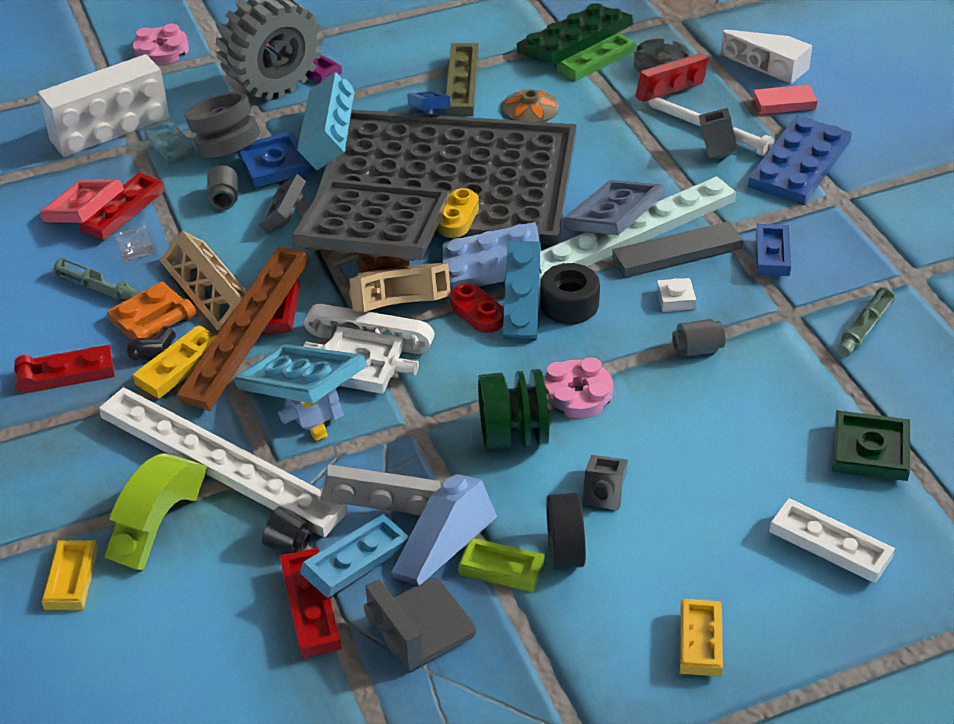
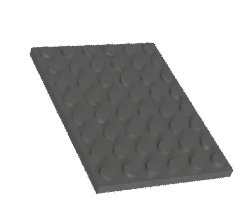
[316,109,577,245]

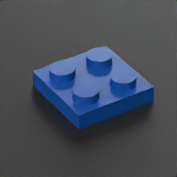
[237,131,312,188]

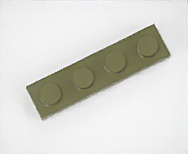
[445,43,479,117]

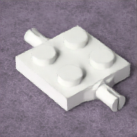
[304,326,419,394]

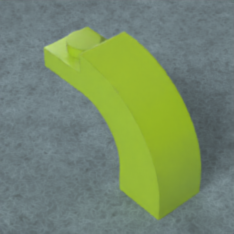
[104,453,207,570]

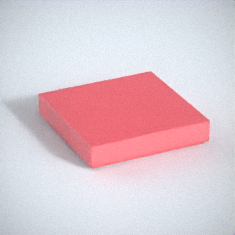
[39,179,124,223]

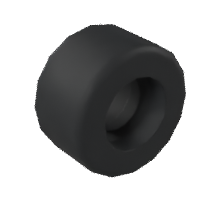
[540,263,600,324]

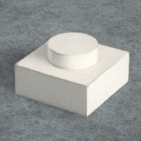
[657,278,696,312]

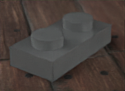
[259,174,306,233]

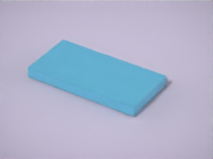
[233,344,368,404]

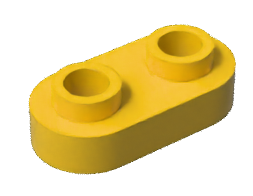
[437,188,479,238]

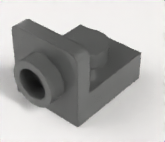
[583,455,628,510]

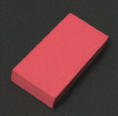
[753,85,817,115]

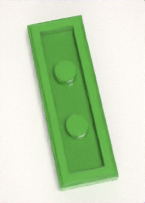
[557,32,637,82]

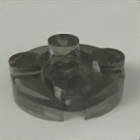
[633,38,689,72]

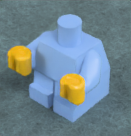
[278,388,344,441]

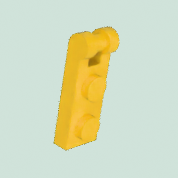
[132,326,217,399]

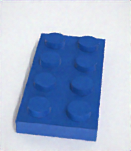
[748,115,852,205]

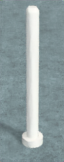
[649,98,774,157]

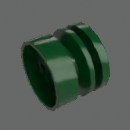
[478,369,552,451]

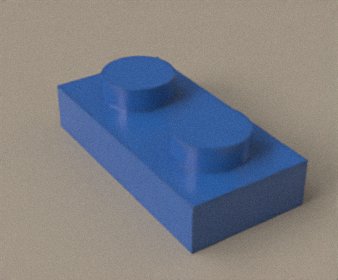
[407,91,451,115]
[756,224,791,276]

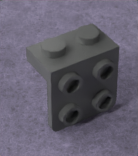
[363,578,476,671]

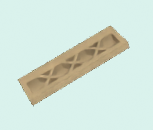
[160,231,247,332]

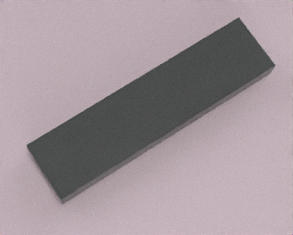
[612,221,743,277]

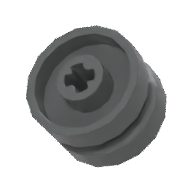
[184,91,260,158]

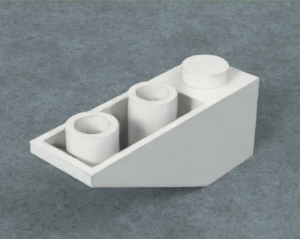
[721,30,813,84]

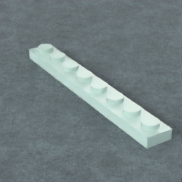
[539,177,736,287]

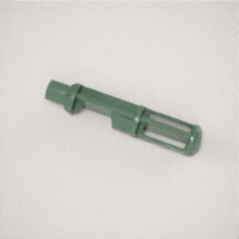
[53,258,140,301]
[837,287,895,357]

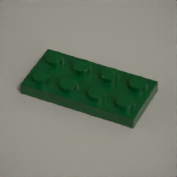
[516,3,634,65]

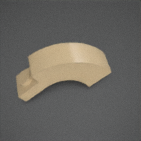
[349,263,451,312]

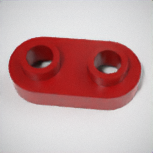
[450,283,504,333]

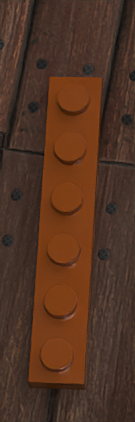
[177,246,309,411]

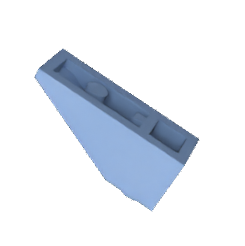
[392,474,497,586]

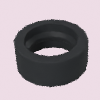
[546,493,586,569]

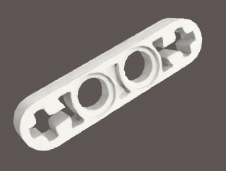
[304,304,435,354]

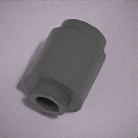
[207,166,238,210]
[672,319,726,357]

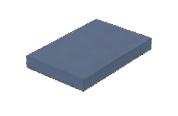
[562,180,664,235]

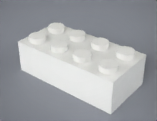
[38,54,170,157]

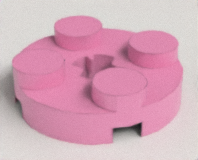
[133,23,189,66]
[544,357,613,419]

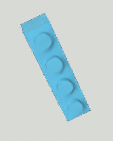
[297,72,354,170]

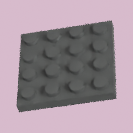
[292,178,449,261]

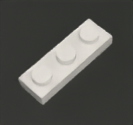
[769,498,895,584]

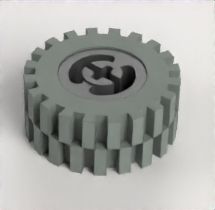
[215,0,323,99]

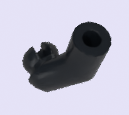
[127,327,176,360]

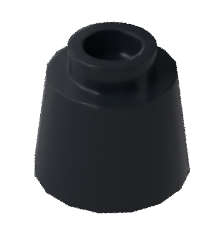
[262,506,312,553]

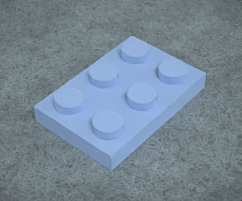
[442,222,542,291]

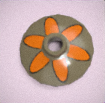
[502,89,559,122]

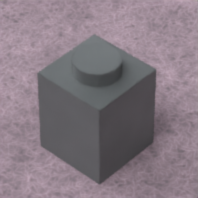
[698,108,738,159]

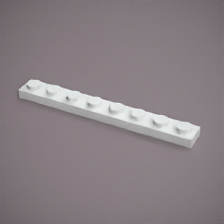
[99,387,348,538]

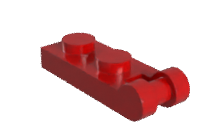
[14,344,115,393]

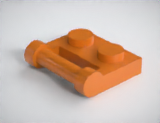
[107,281,196,342]

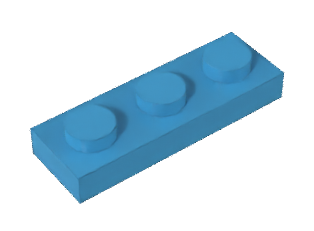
[503,241,541,340]
[300,514,409,598]

